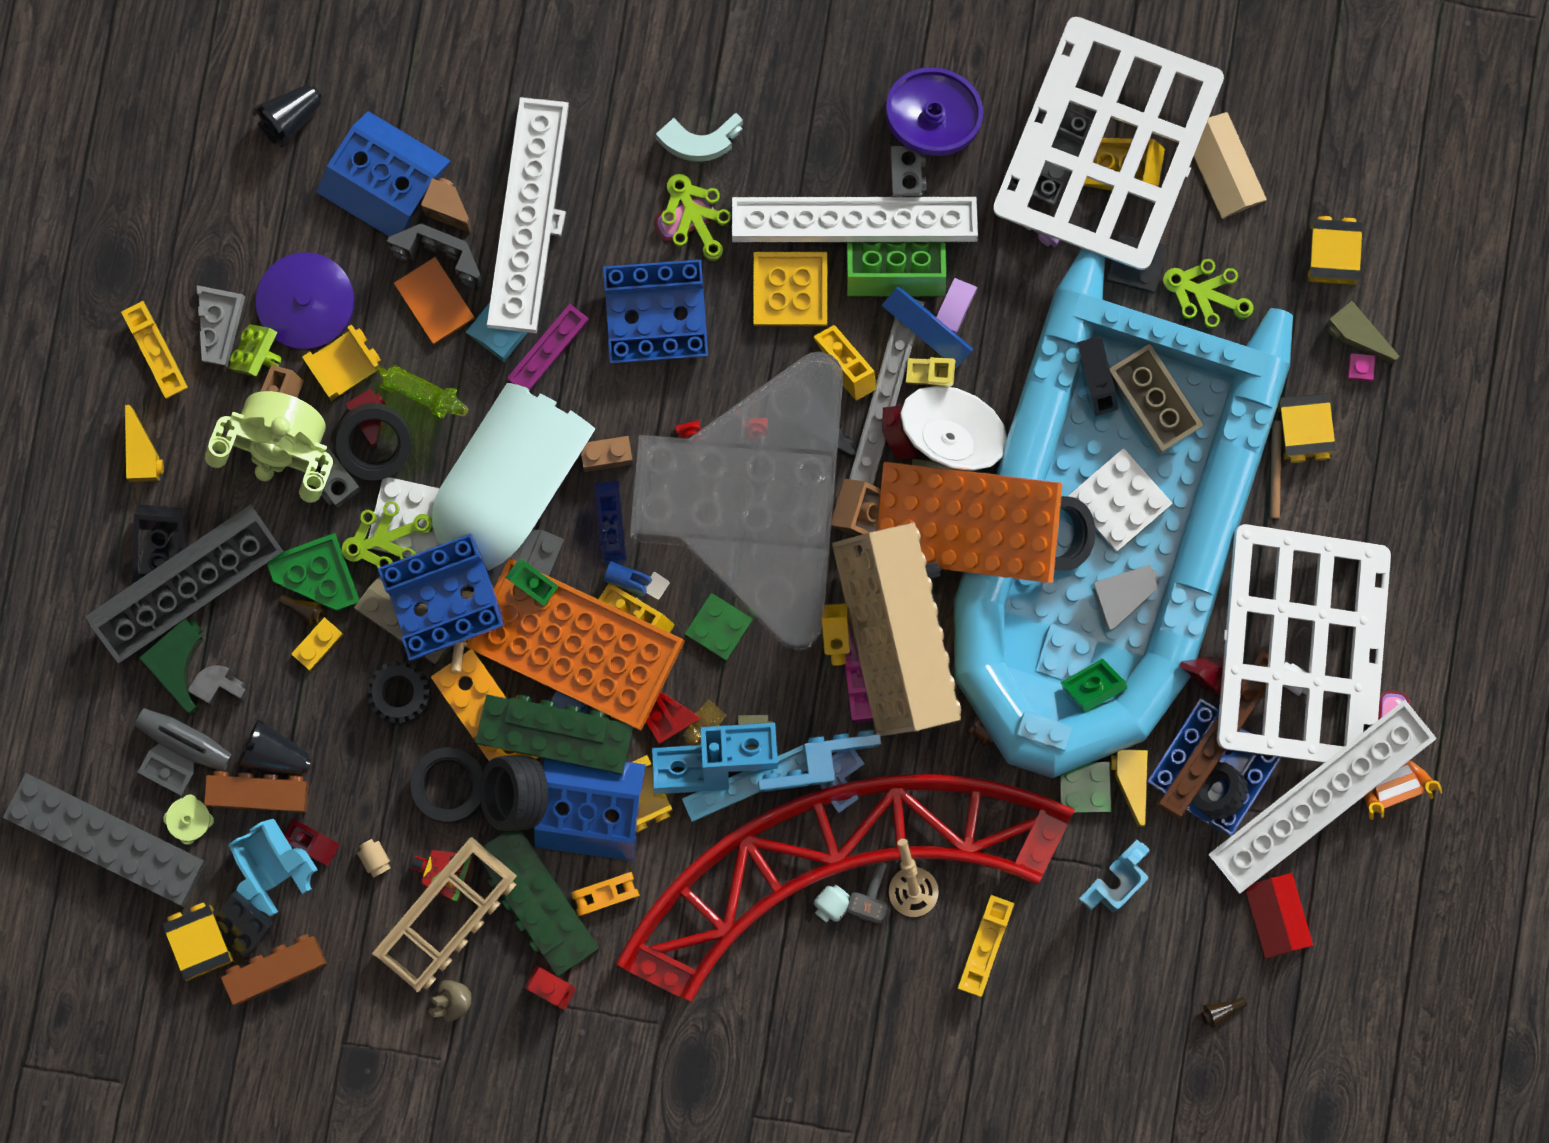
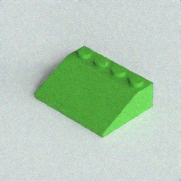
[847,242,946,296]

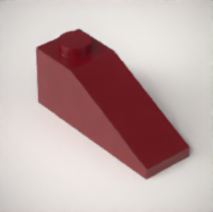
[1179,656,1224,697]

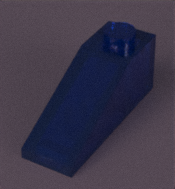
[594,481,626,562]

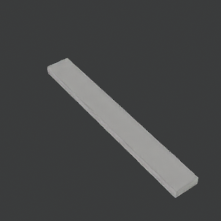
[849,300,925,485]

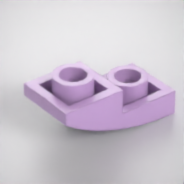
[936,278,977,334]

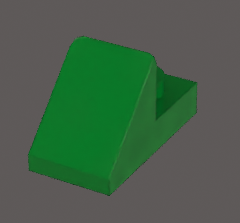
[505,558,559,606]

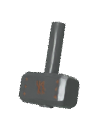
[847,862,888,924]

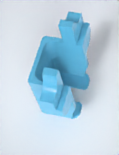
[228,819,317,917]
[1079,840,1150,912]

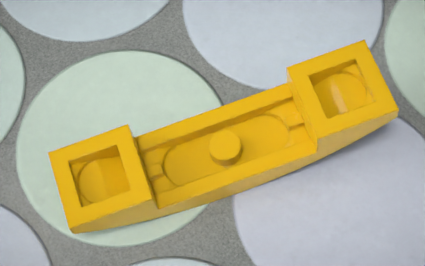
[121,301,188,399]
[958,895,1014,997]

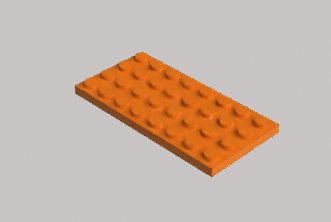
[877,462,1063,583]
[466,558,685,730]

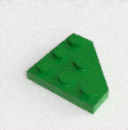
[267,533,360,611]

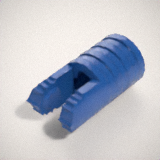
[603,561,652,597]

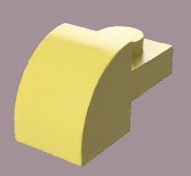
[906,357,956,387]

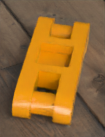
[570,872,640,917]

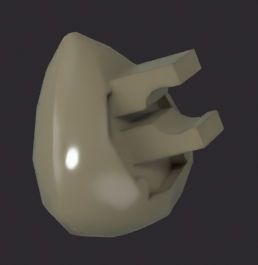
[429,980,472,1022]

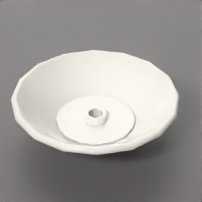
[900,386,1007,471]

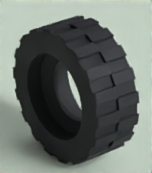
[1192,762,1248,820]

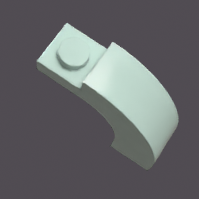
[656,113,743,162]

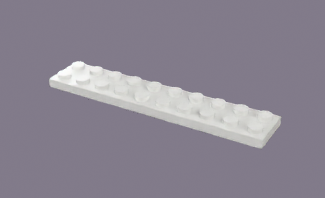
[487,97,569,333]
[732,197,978,242]
[1209,700,1437,893]

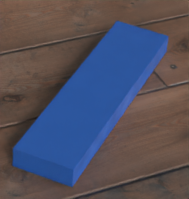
[882,286,973,368]

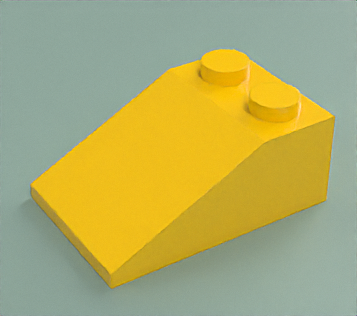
[1083,138,1165,191]

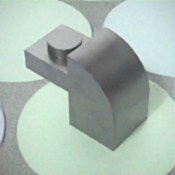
[188,665,248,705]

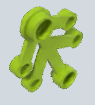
[661,174,731,261]
[1163,259,1253,329]
[342,501,433,568]

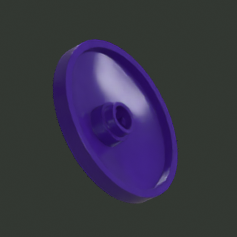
[885,67,983,156]
[256,253,355,350]

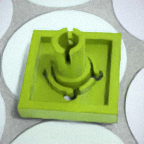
[228,324,281,376]

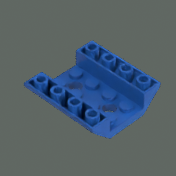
[316,111,451,237]
[603,259,708,364]
[378,534,504,661]
[1147,698,1281,836]
[535,759,646,861]

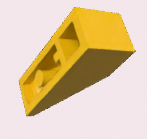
[814,325,877,401]
[125,405,164,482]
[598,584,675,633]
[1111,749,1148,827]

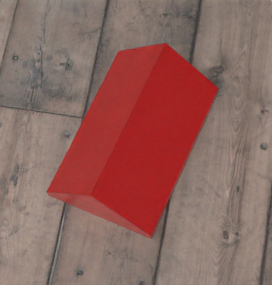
[1245,873,1313,959]

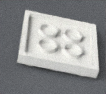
[1068,448,1173,553]
[368,477,440,557]

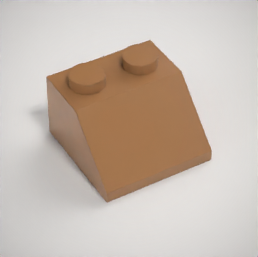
[421,178,472,233]
[830,479,881,536]

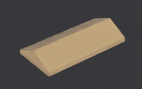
[1193,112,1267,219]

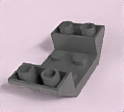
[1009,107,1094,206]
[387,224,483,288]

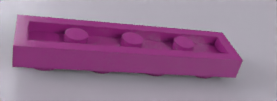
[507,304,589,391]

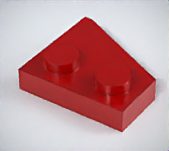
[646,691,701,744]

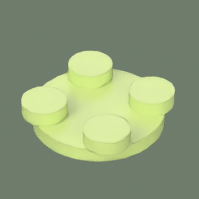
[163,794,214,845]

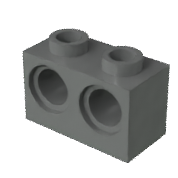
[890,146,927,197]
[315,449,361,508]

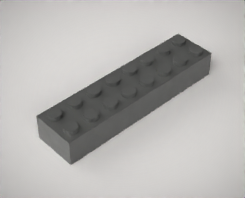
[86,504,283,663]
[3,773,208,907]

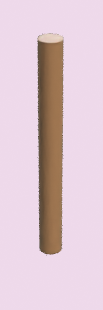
[1270,420,1282,519]

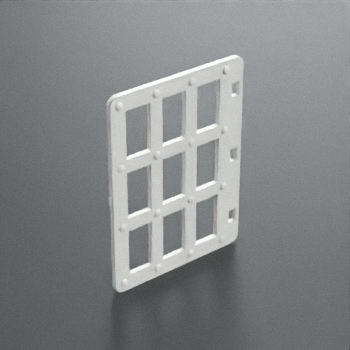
[993,17,1224,270]
[1217,524,1391,763]

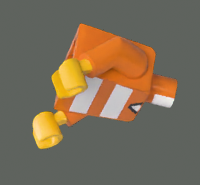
[1364,761,1442,820]

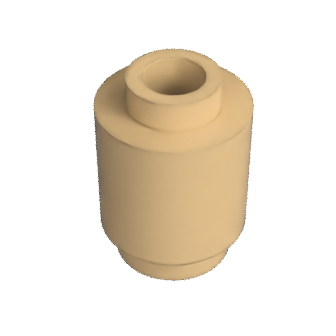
[357,839,391,878]

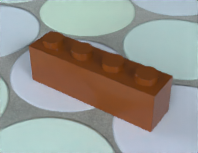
[204,771,309,813]
[221,934,327,1006]

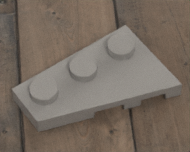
[197,285,245,367]

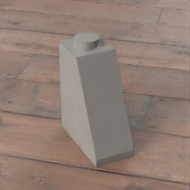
[1090,565,1159,632]

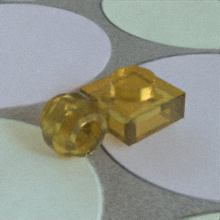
[682,699,727,746]

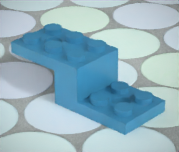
[652,723,778,794]
[758,730,881,792]

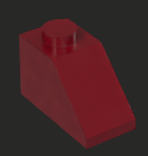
[346,389,386,449]
[882,405,919,460]
[284,819,340,866]

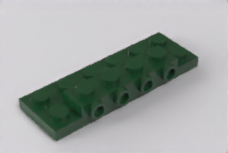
[475,694,633,775]
[479,830,599,976]

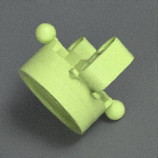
[205,391,333,503]

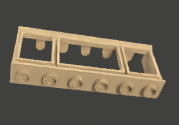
[372,837,517,993]

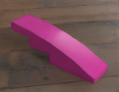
[845,620,873,724]

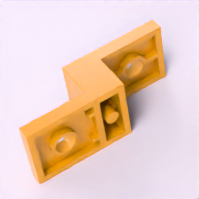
[431,649,539,761]

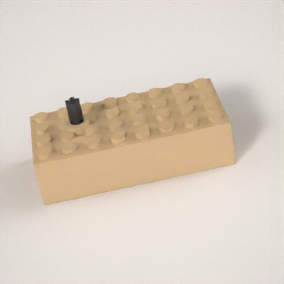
[832,523,961,736]

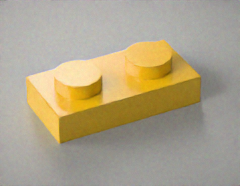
[291,617,344,671]

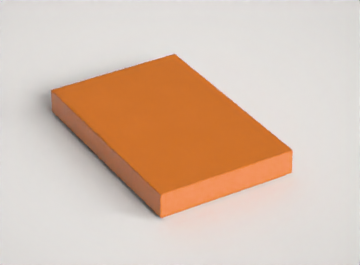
[394,257,475,345]

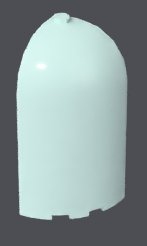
[432,383,595,570]

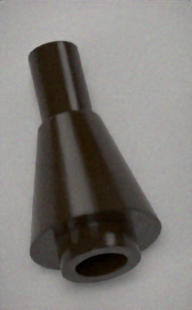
[279,595,324,626]
[1201,997,1247,1028]

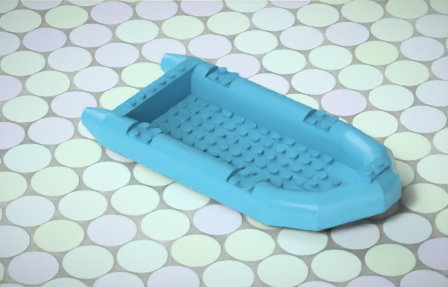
[954,248,1293,778]

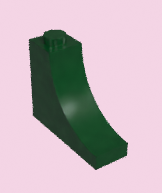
[140,619,204,715]

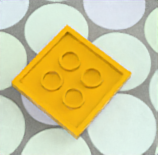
[754,252,827,326]

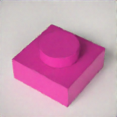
[1348,354,1375,381]

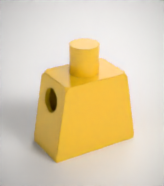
[822,603,850,665]

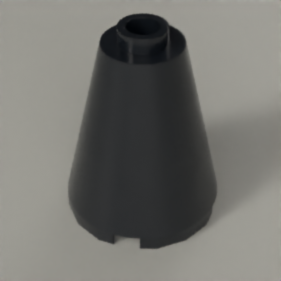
[253,85,322,148]
[239,720,311,776]

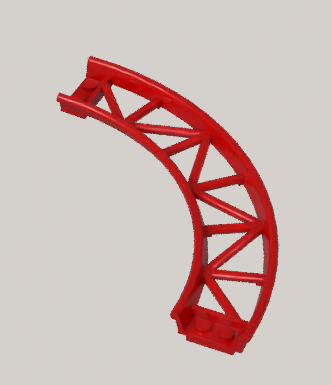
[616,774,1075,1002]

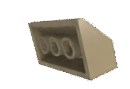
[1110,343,1204,456]
[354,576,453,667]

